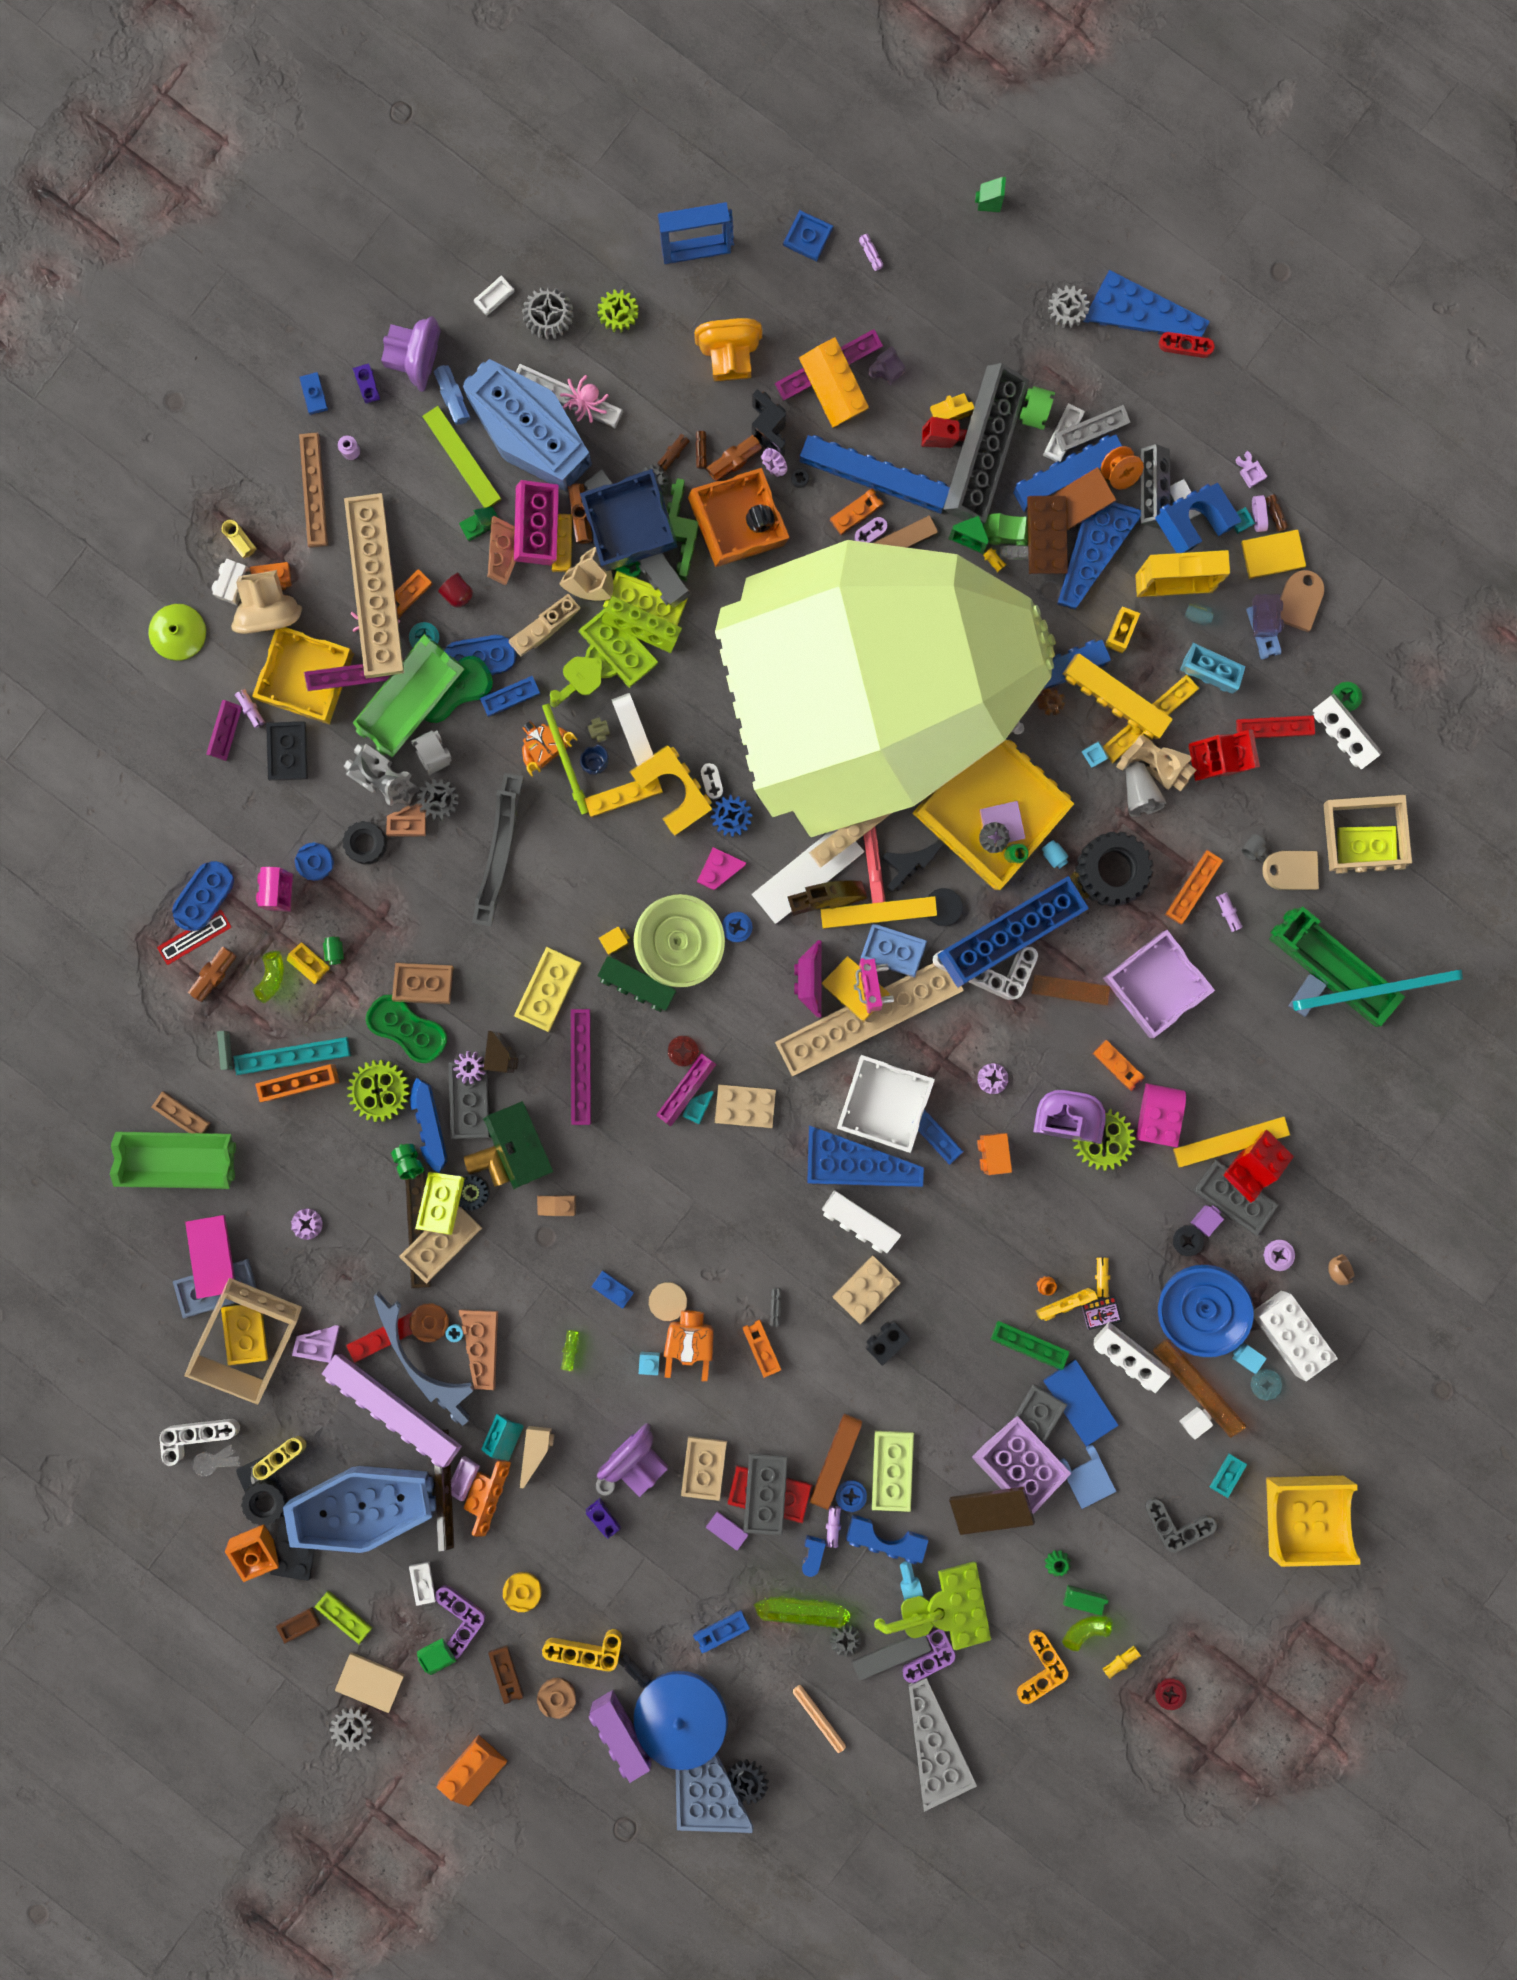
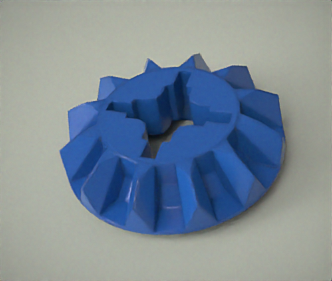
[722,912,752,942]
[836,1480,867,1512]

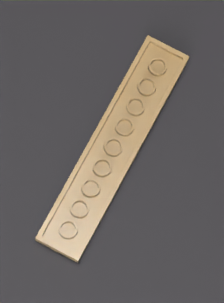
[344,493,404,678]
[775,961,964,1076]

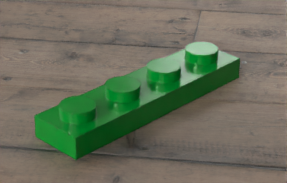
[990,1321,1069,1371]

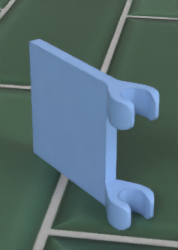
[1059,1444,1116,1509]

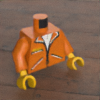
[522,721,578,777]

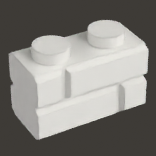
[212,559,250,606]

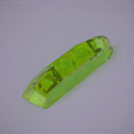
[754,1596,852,1628]

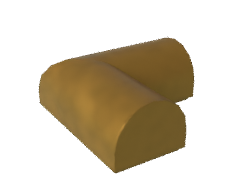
[464,1146,510,1187]

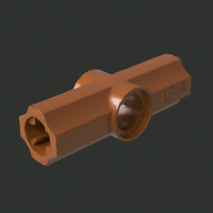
[707,435,762,482]
[568,483,593,544]
[188,946,237,1002]

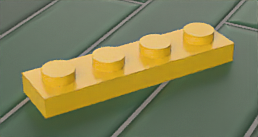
[584,777,663,817]

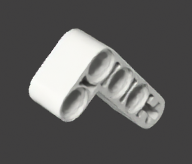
[611,693,653,766]
[160,1419,240,1466]

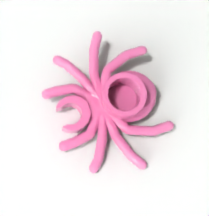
[560,375,609,423]

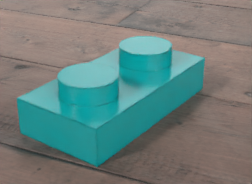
[1209,1453,1247,1498]

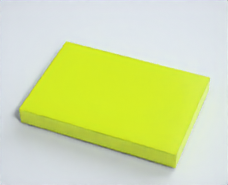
[1337,826,1398,864]
[416,1172,465,1235]

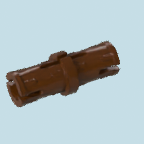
[657,434,690,471]

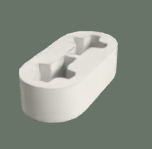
[701,763,723,800]

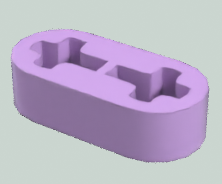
[1252,495,1268,532]
[855,517,887,543]

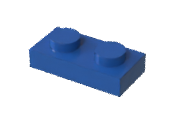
[591,1270,634,1309]

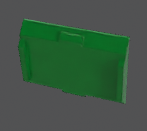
[417,1638,457,1675]

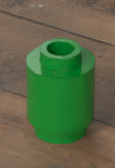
[1004,844,1028,863]
[323,937,344,965]

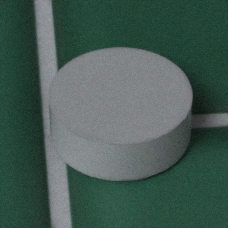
[596,1479,616,1495]

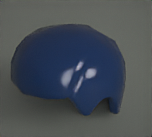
[579,744,609,775]

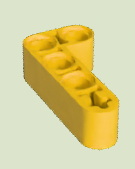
[542,1629,622,1671]

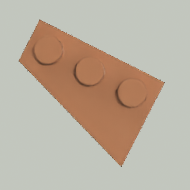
[488,516,516,585]

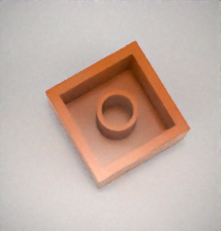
[977,1133,1012,1175]

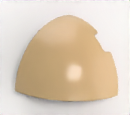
[560,547,613,601]

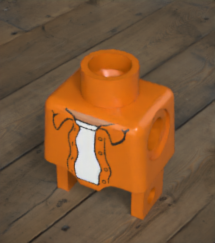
[664,1310,713,1382]

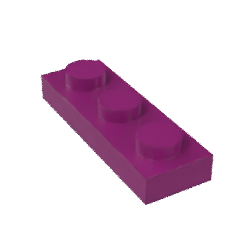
[206,700,242,761]

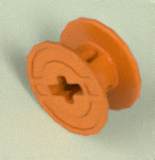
[1101,446,1144,490]

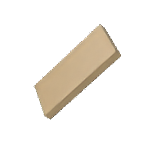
[399,1206,482,1284]

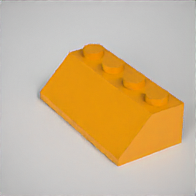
[799,337,869,428]

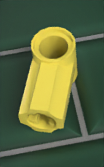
[222,520,257,559]

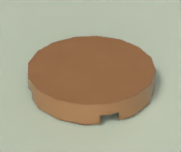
[537,1678,576,1719]

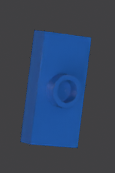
[299,372,328,415]

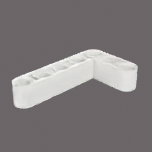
[933,947,1038,1000]

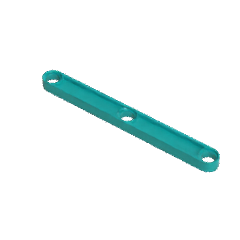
[1292,970,1463,1011]

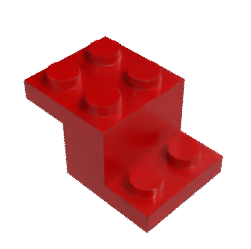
[1188,729,1260,781]
[1223,1129,1294,1203]

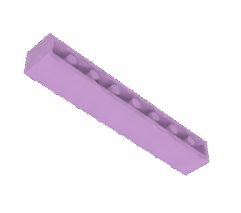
[322,1354,462,1467]

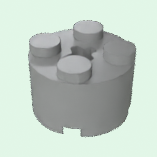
[411,731,452,775]

